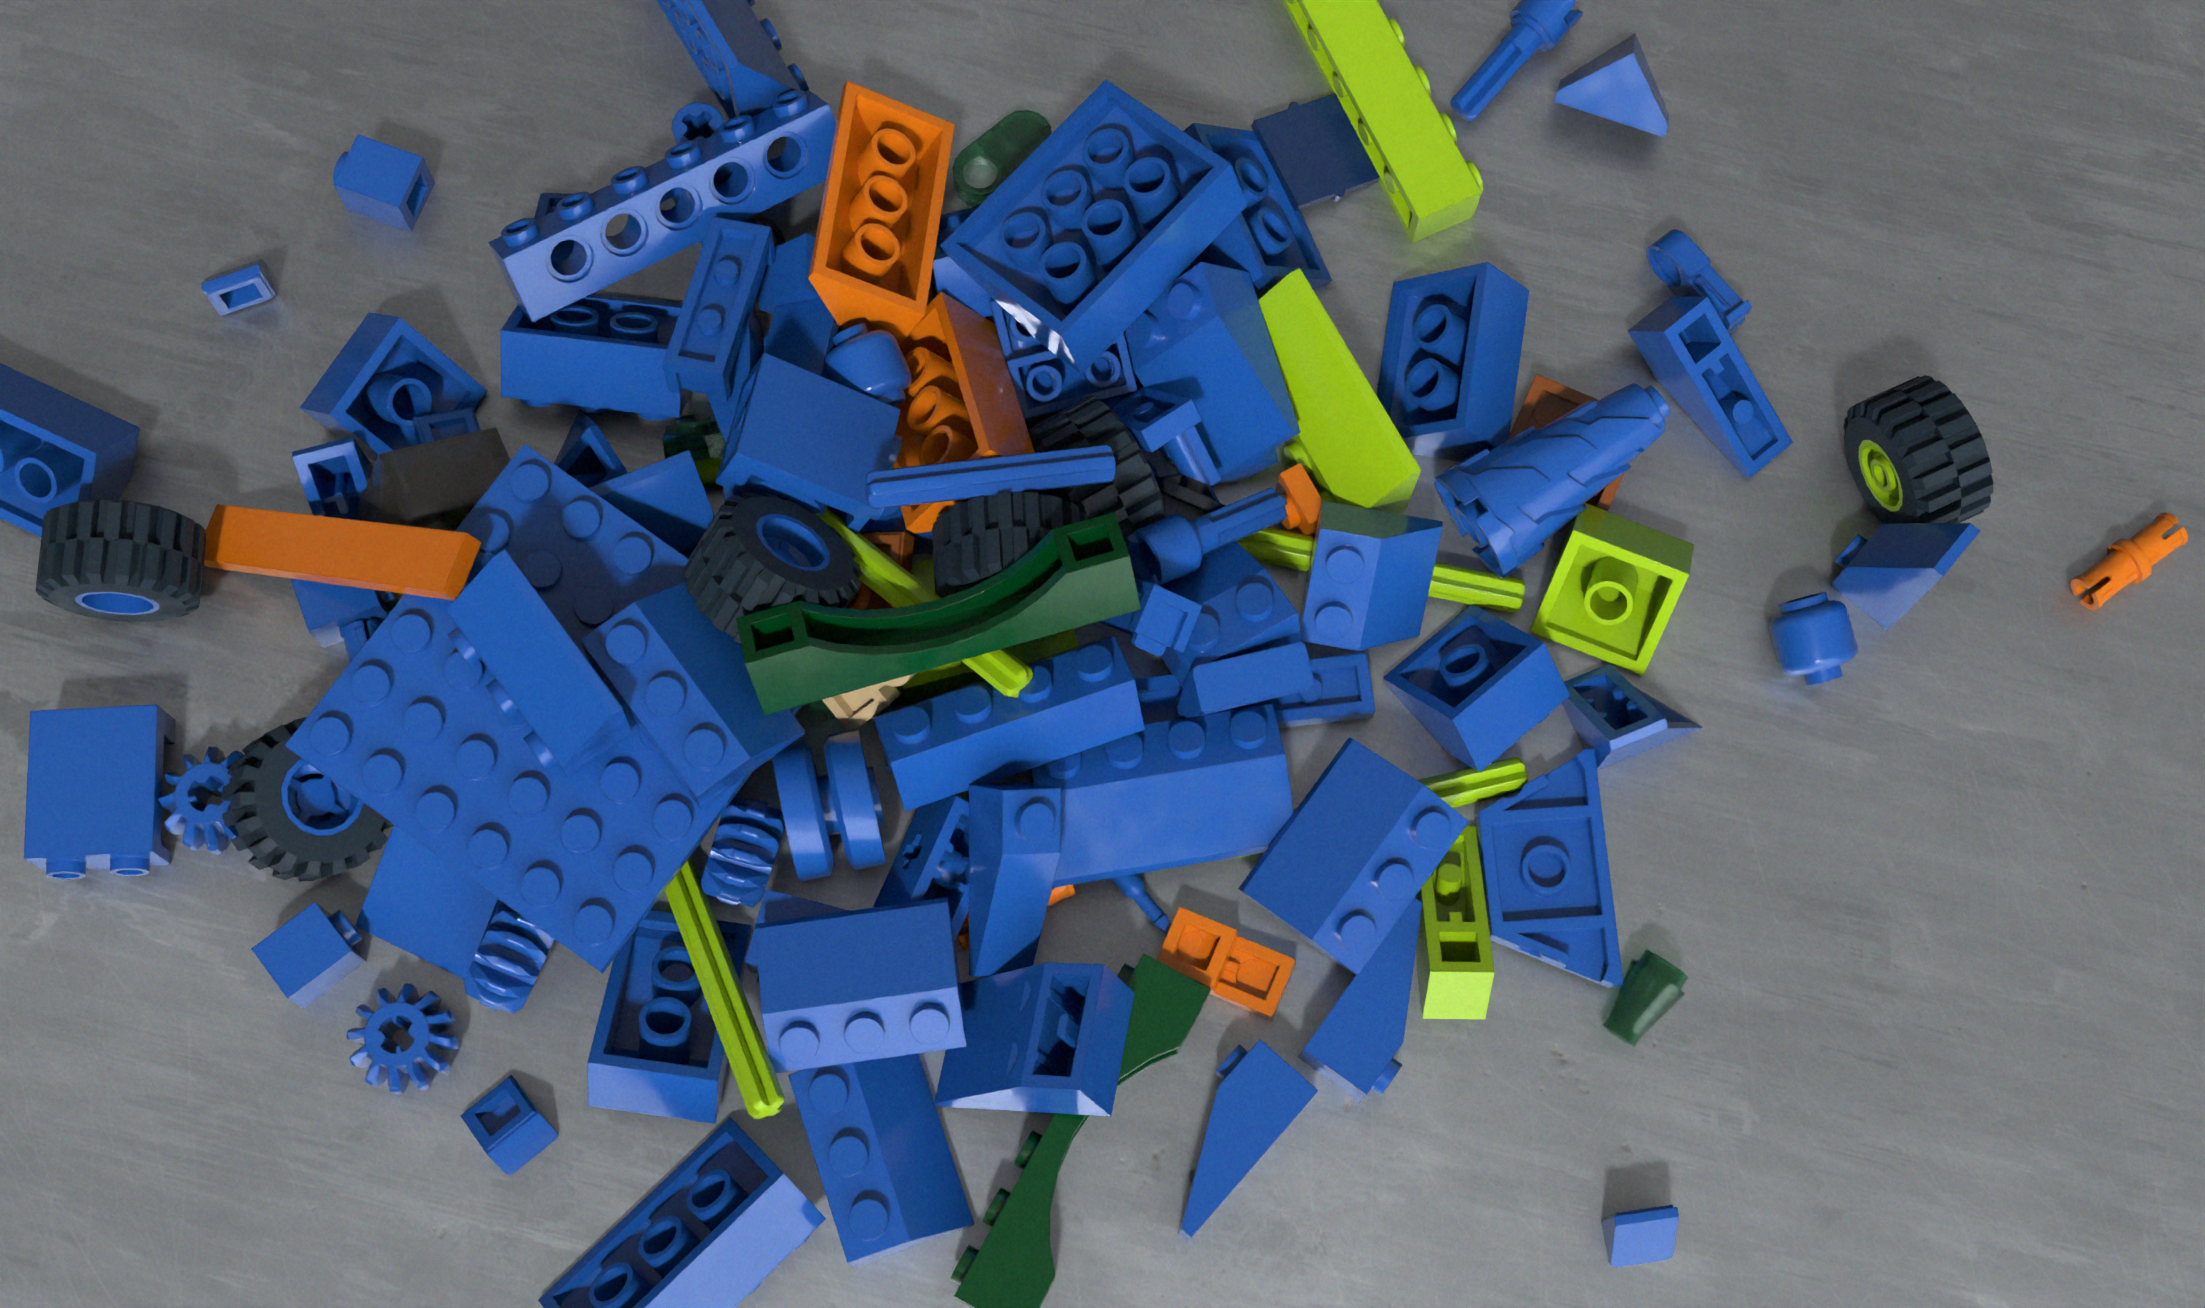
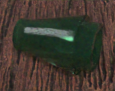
[1602,949,1688,1047]

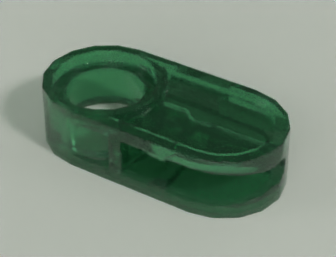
[952,110,1052,207]

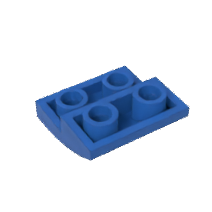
[989,300,1137,419]

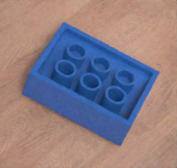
[656,0,809,120]
[940,79,1248,374]

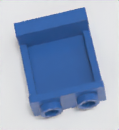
[715,353,902,535]
[24,704,176,880]

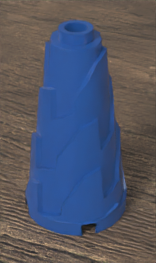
[1434,383,1670,579]

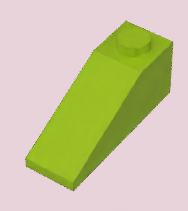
[1415,826,1495,1019]

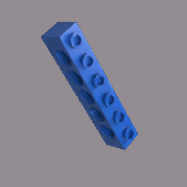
[488,90,836,322]

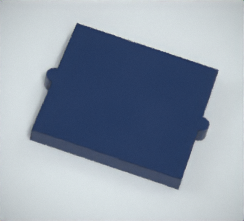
[1251,94,1380,211]

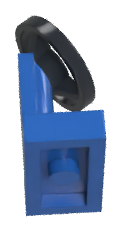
[1111,387,1226,513]

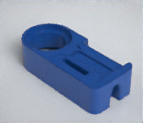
[1646,229,1752,334]

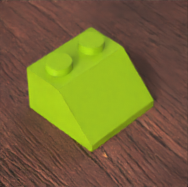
[1529,503,1694,675]

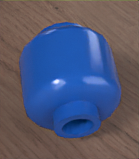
[824,323,913,407]
[1768,592,1858,685]

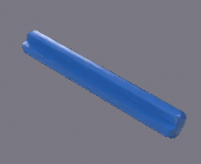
[865,444,1116,509]

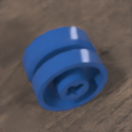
[772,728,887,882]

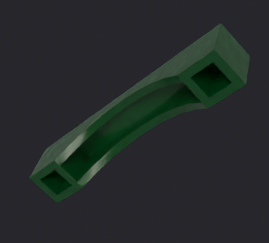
[736,512,1141,716]
[950,953,1211,1308]

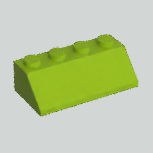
[1258,268,1421,514]

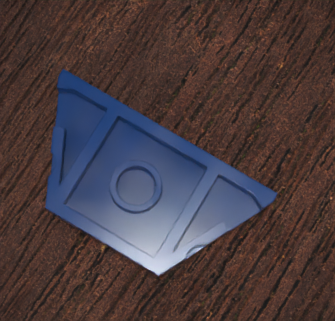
[1475,749,1624,988]

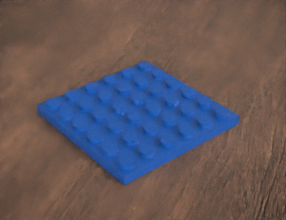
[285,443,802,974]

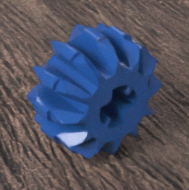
[158,746,244,855]
[701,797,785,907]
[464,903,554,1014]
[347,983,460,1095]

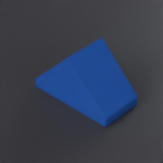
[292,437,385,523]

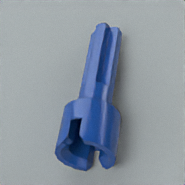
[1450,0,1583,122]
[1126,488,1287,586]

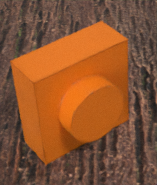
[1275,463,1323,537]

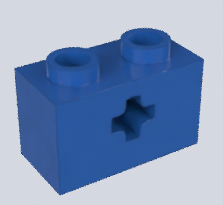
[873,796,969,939]

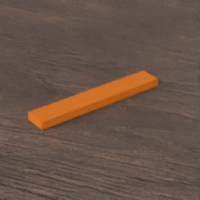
[204,504,481,601]

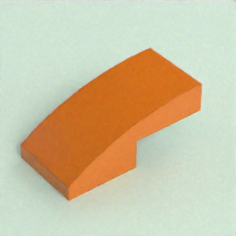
[1156,907,1296,1021]

